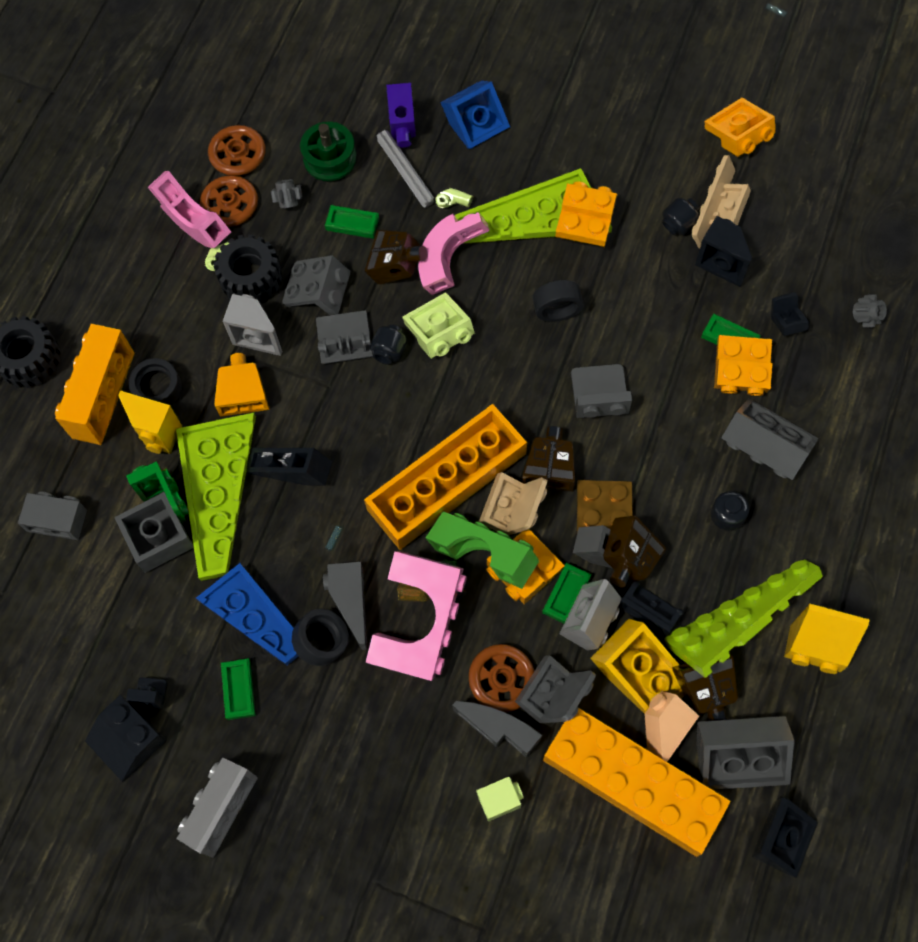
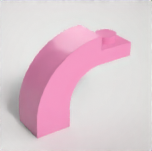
[148,171,231,248]
[418,212,490,295]

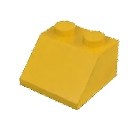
[118,391,182,454]

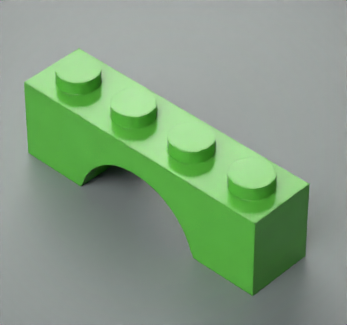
[426,511,539,589]

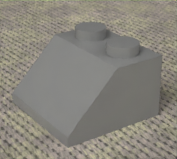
[223,294,283,356]
[559,579,621,650]

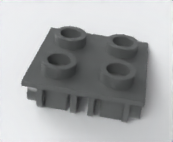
[316,310,373,364]

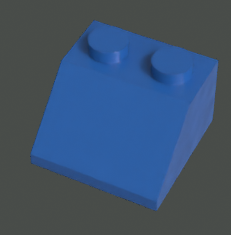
[440,81,510,149]

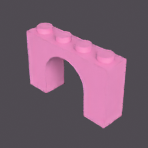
[366,551,466,681]

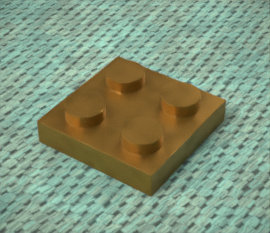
[577,480,632,533]

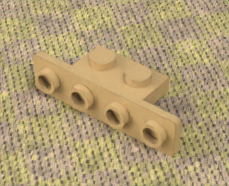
[692,155,751,249]

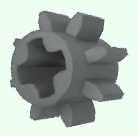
[271,179,303,208]
[853,294,887,328]

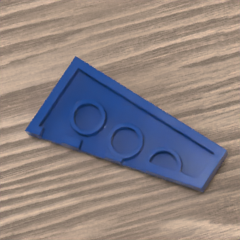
[196,563,298,665]

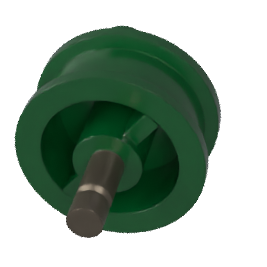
[300,122,356,181]

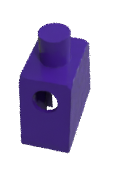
[386,83,416,147]

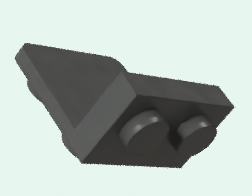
[282,255,351,315]
[571,364,632,418]
[515,655,596,723]

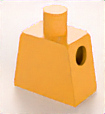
[215,353,269,417]

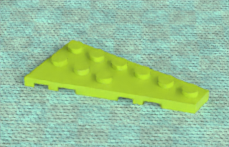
[454,168,612,243]
[176,413,256,581]
[664,560,823,678]

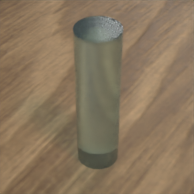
[766,3,787,17]
[325,526,342,550]

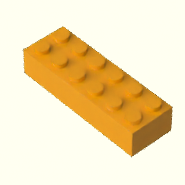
[364,404,527,550]
[543,708,731,857]

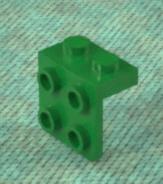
[126,461,189,525]

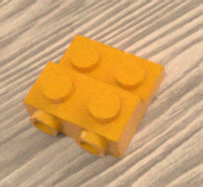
[704,98,776,157]
[555,181,617,247]
[714,335,772,396]
[486,529,565,604]

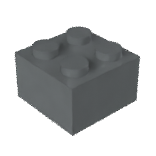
[114,492,194,573]

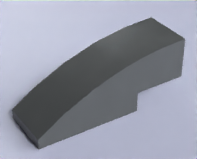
[452,701,542,758]

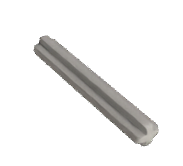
[377,130,434,208]

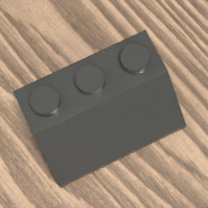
[722,398,819,480]
[697,716,794,790]

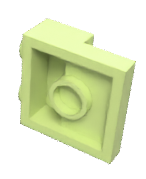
[402,292,475,359]

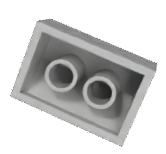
[176,758,258,858]

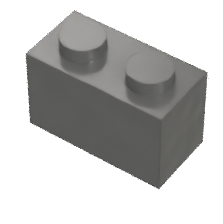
[18,492,87,540]

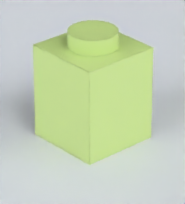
[476,777,524,822]

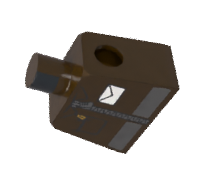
[365,230,427,284]
[522,426,575,492]
[603,515,666,587]
[672,654,738,721]

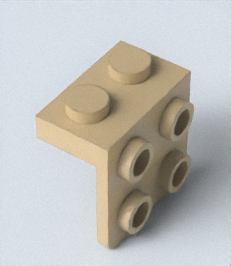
[479,472,547,535]

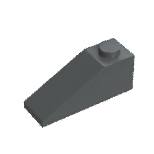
[323,562,368,650]

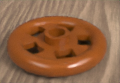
[208,125,266,176]
[200,176,258,227]
[469,644,534,713]

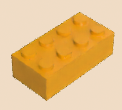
[55,324,135,445]

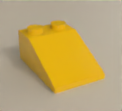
[784,604,869,674]
[590,619,684,714]

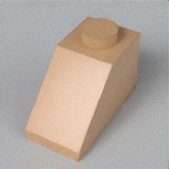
[645,691,699,762]

